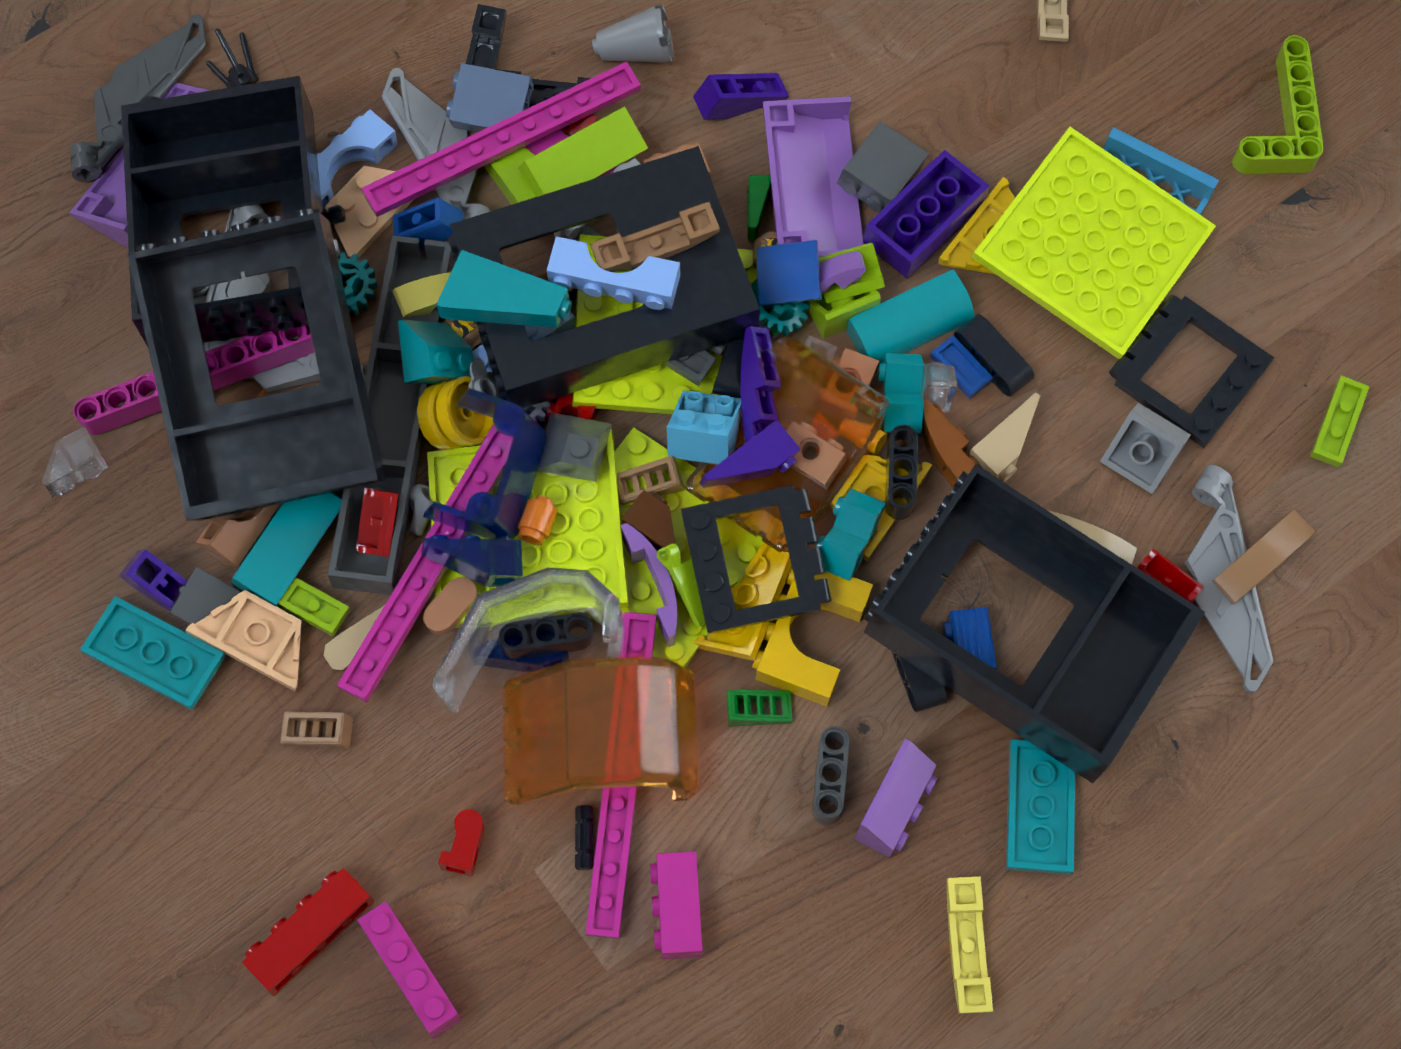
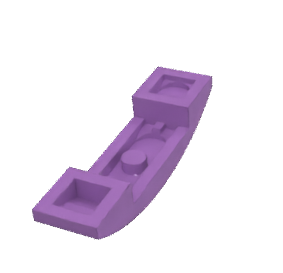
[621,523,677,647]

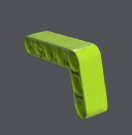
[1232,35,1323,174]

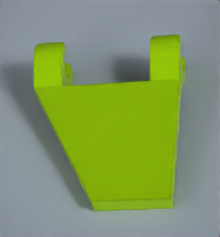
[656,543,705,628]

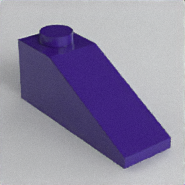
[693,73,789,120]
[700,420,800,488]
[119,549,187,612]

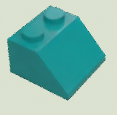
[398,320,473,384]

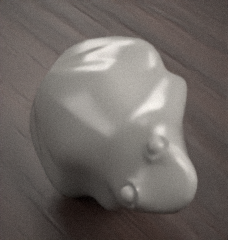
[409,484,439,536]

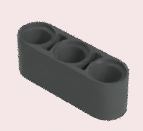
[812,726,849,826]

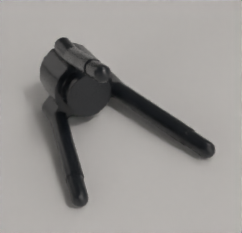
[206,28,259,88]

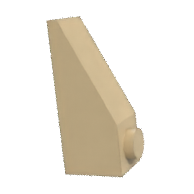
[969,392,1040,482]

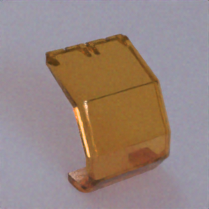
[686,337,889,553]
[503,656,699,805]

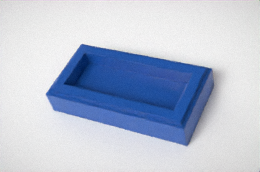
[930,335,993,399]

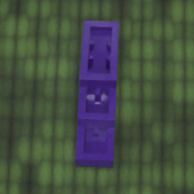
[740,326,782,443]

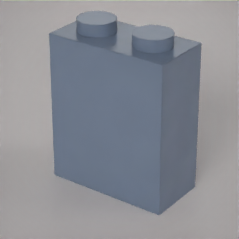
[446,63,534,132]

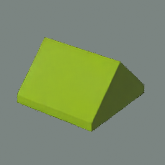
[804,290,881,339]

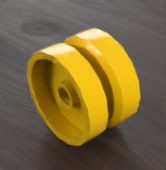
[417,376,497,450]

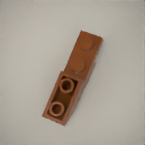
[922,399,980,489]

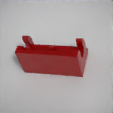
[356,487,400,557]
[1137,548,1204,603]

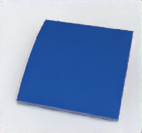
[757,240,822,307]

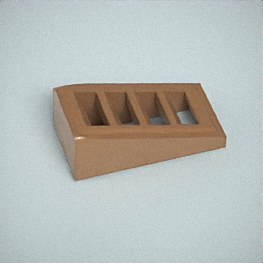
[617,456,684,505]
[280,712,353,749]

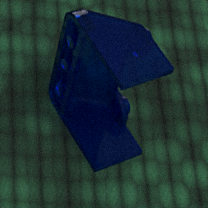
[423,388,547,543]

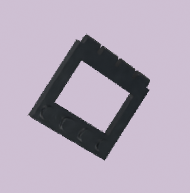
[1109,295,1274,448]
[681,485,832,634]

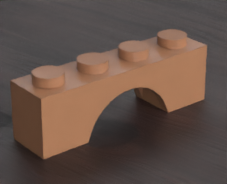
[196,503,283,567]

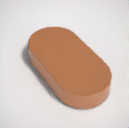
[423,577,478,635]

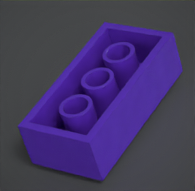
[863,150,990,279]

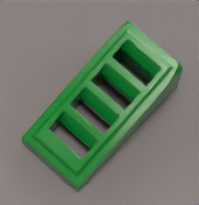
[747,175,771,242]
[726,689,793,727]

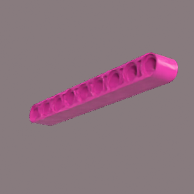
[73,325,315,435]

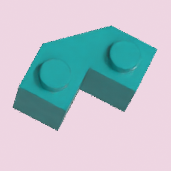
[877,353,924,434]
[815,488,886,581]

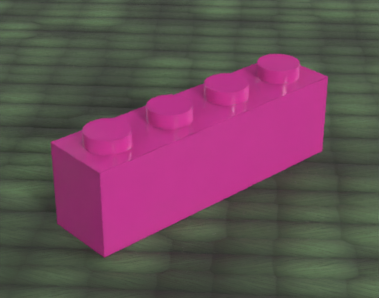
[357,901,461,1039]

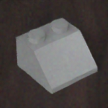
[1100,403,1191,494]

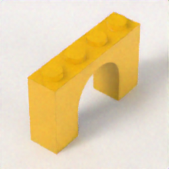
[752,568,873,707]

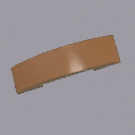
[590,202,720,272]
[1212,509,1316,605]

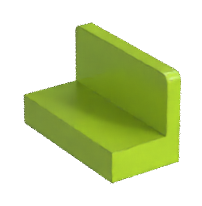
[819,243,885,303]

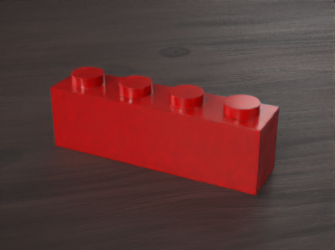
[242,868,374,997]

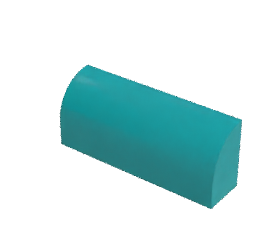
[846,269,974,363]
[231,493,342,606]

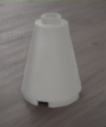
[592,4,674,63]

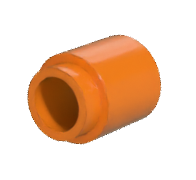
[518,496,558,545]

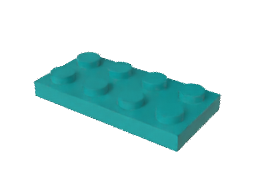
[80,596,226,711]
[1006,739,1075,875]

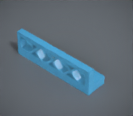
[1103,127,1219,215]

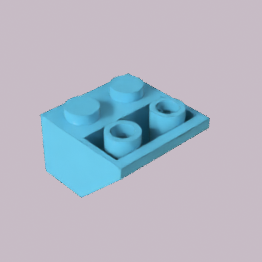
[667,390,742,464]

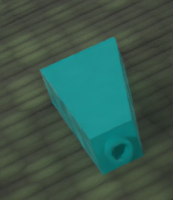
[436,250,572,328]

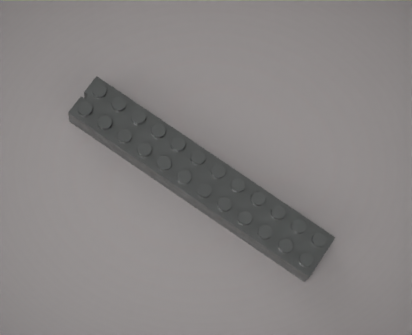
[328,235,455,595]

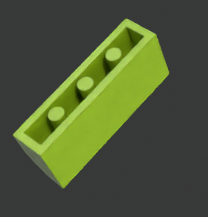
[518,106,648,197]

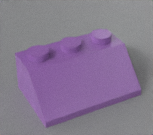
[855,739,937,858]

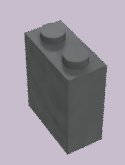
[837,121,928,212]

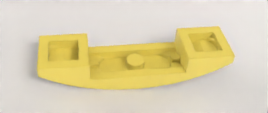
[393,272,451,318]
[947,876,993,1014]

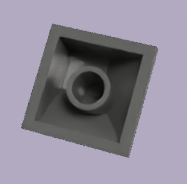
[535,413,611,482]

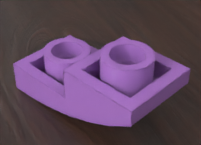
[819,251,866,294]

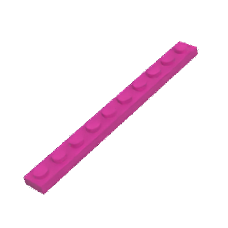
[362,61,641,217]
[337,419,526,703]
[585,612,657,939]

